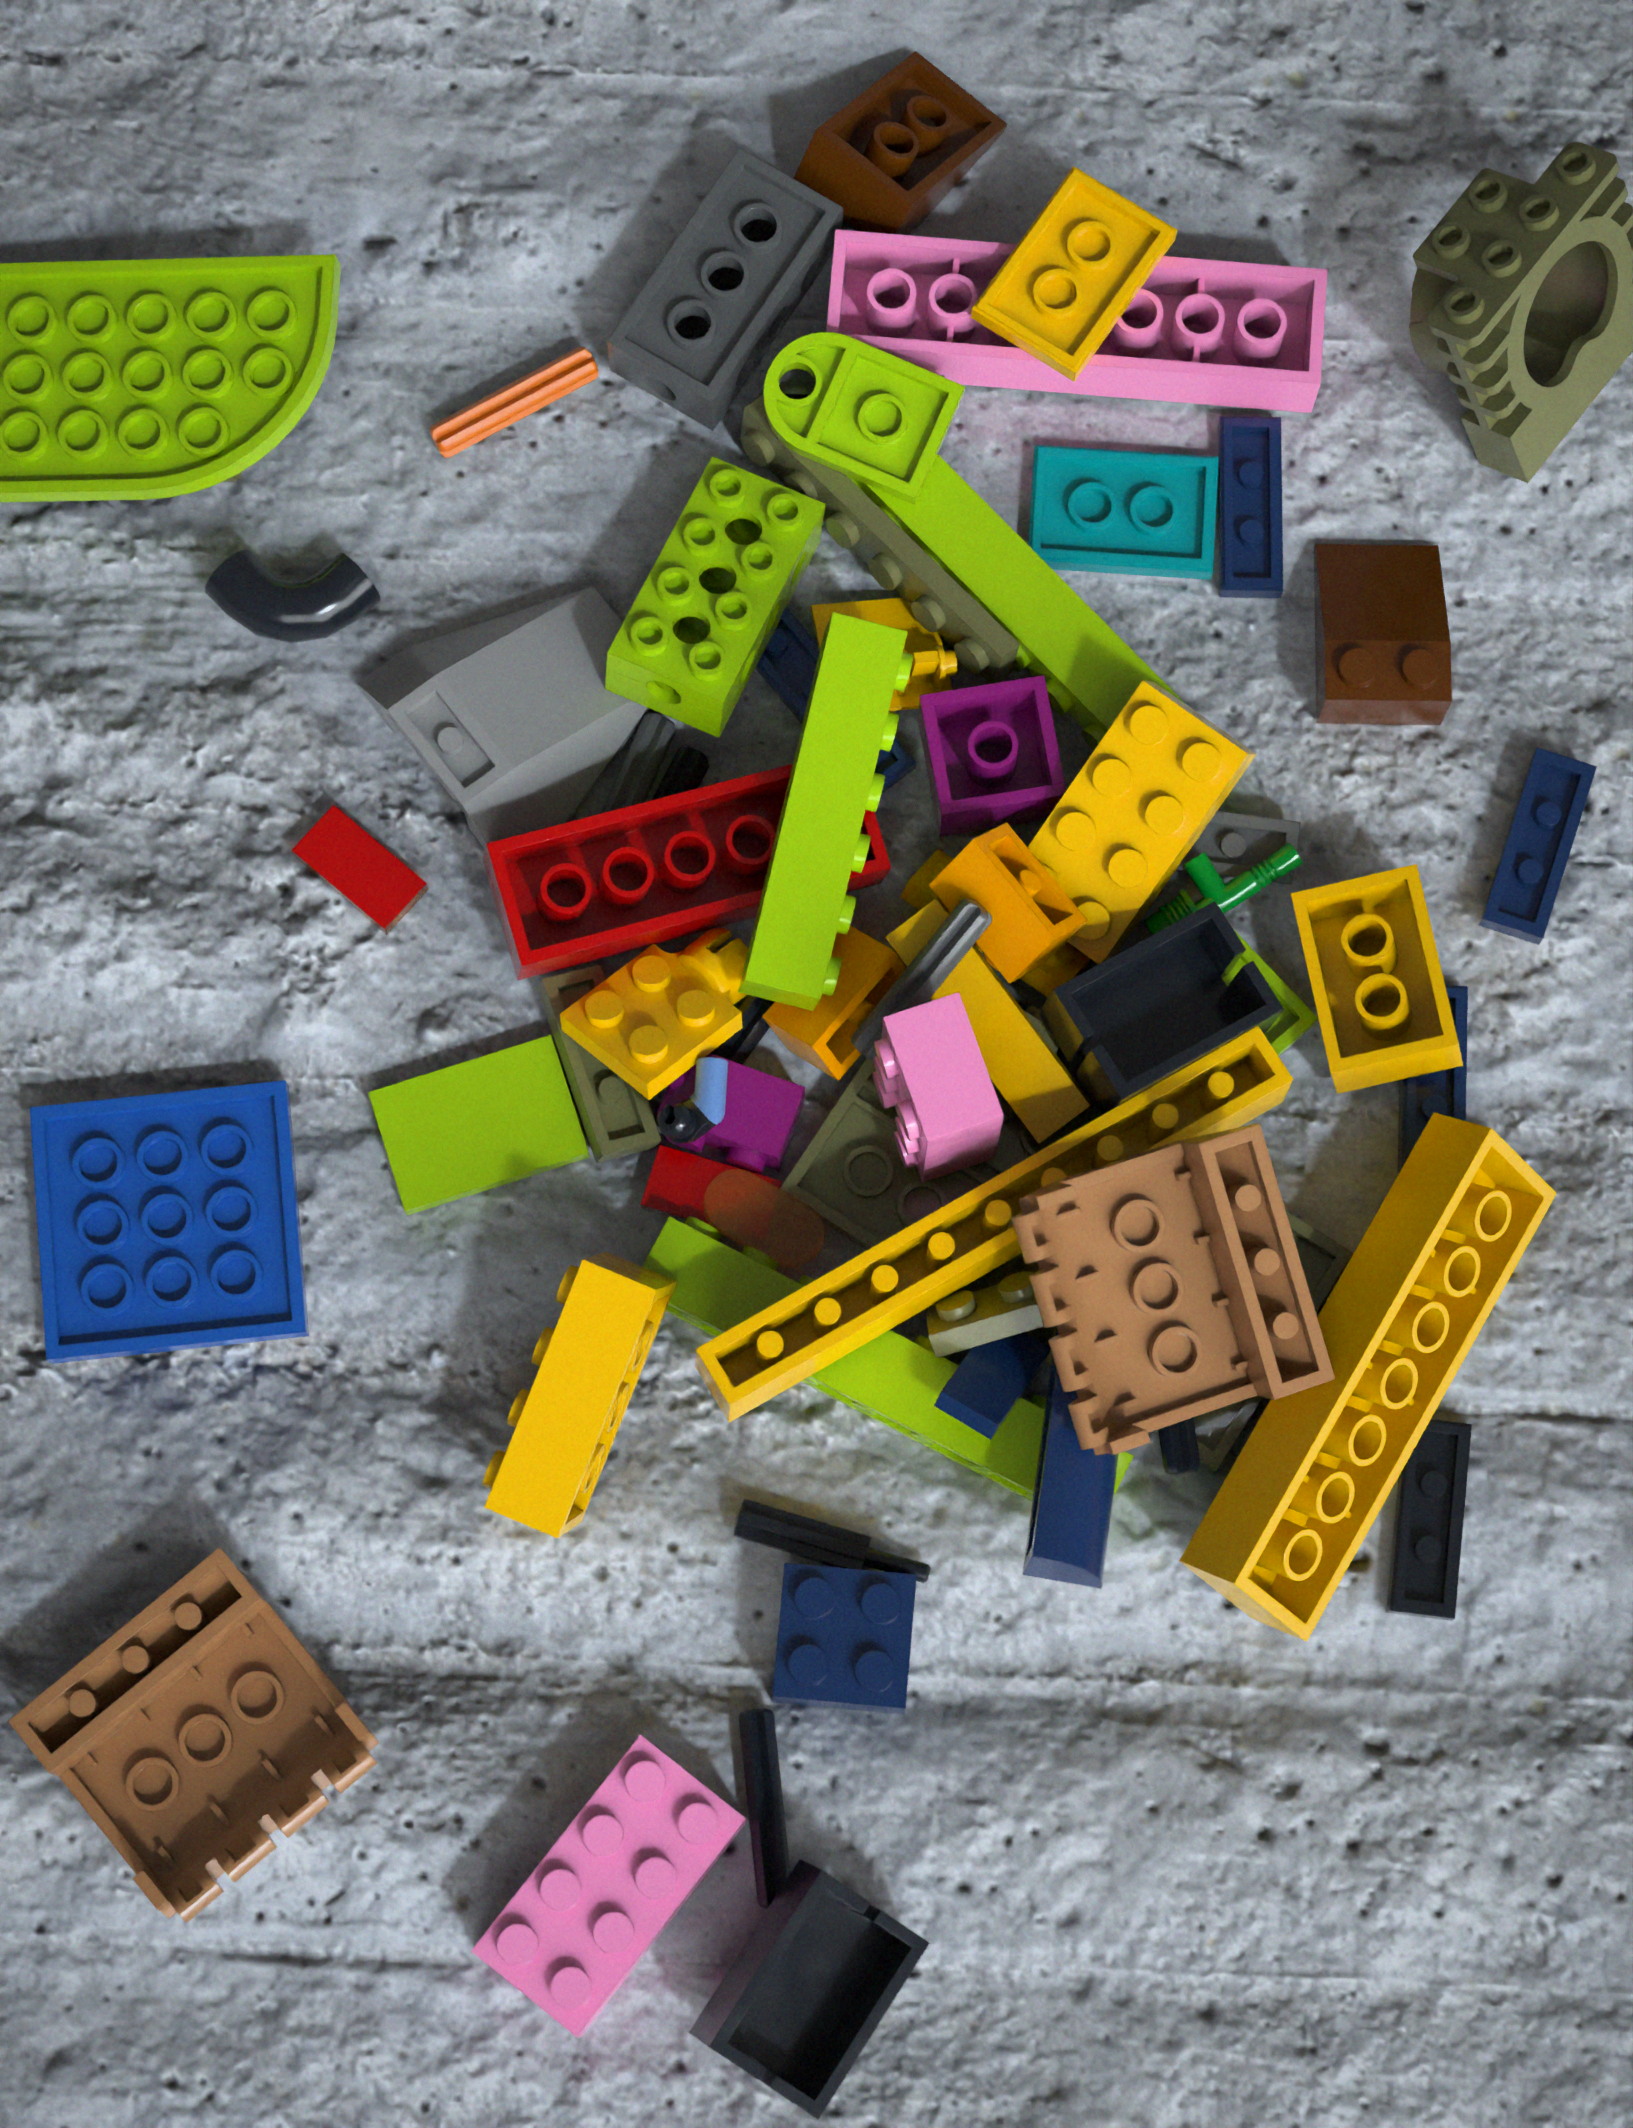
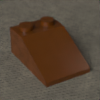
[793,51,1008,235]
[1314,544,1452,725]

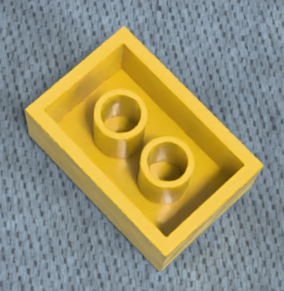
[1291,864,1463,1094]

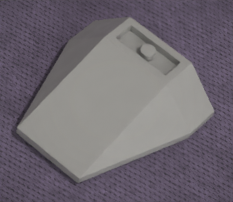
[357,586,650,848]

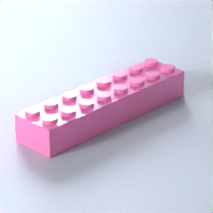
[826,229,1328,413]

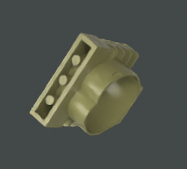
[1409,142,1633,483]

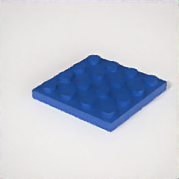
[30,1080,309,1364]

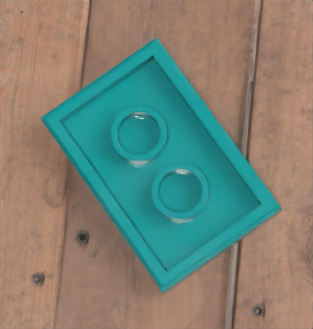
[1028,445,1219,580]

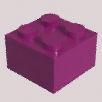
[918,675,1066,837]

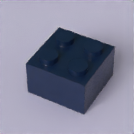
[772,1563,917,1715]

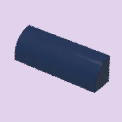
[1022,1326,1119,1589]

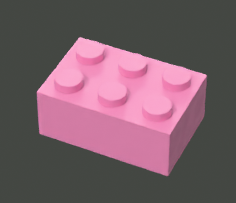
[872,992,1004,1183]

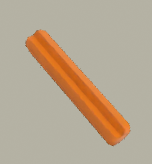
[429,346,599,458]

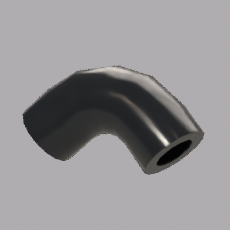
[205,550,381,643]

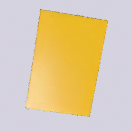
[971,166,1177,382]

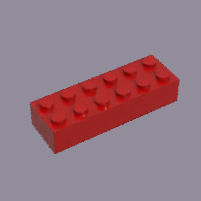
[483,764,891,981]

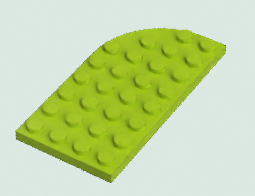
[0,254,341,502]

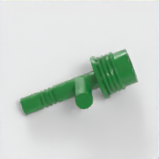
[1143,842,1303,935]

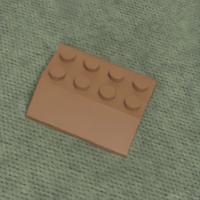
[1012,1124,1335,1455]
[8,1547,379,1923]

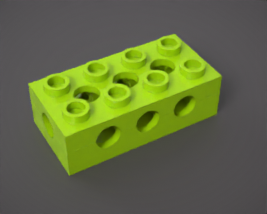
[605,456,826,738]

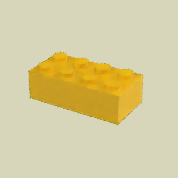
[1028,680,1257,964]
[482,1252,678,1539]

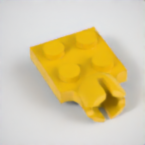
[560,928,748,1100]

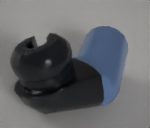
[658,1057,728,1144]

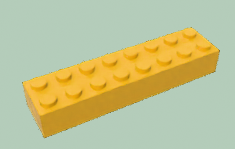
[1179,1113,1557,1642]

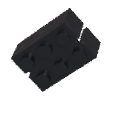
[1039,901,1284,1115]
[689,1859,929,2120]

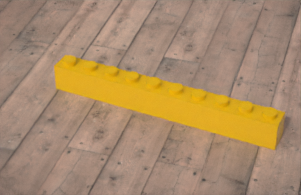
[695,1026,1294,1423]

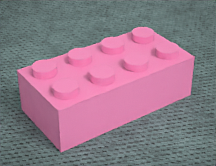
[471,1734,747,2037]

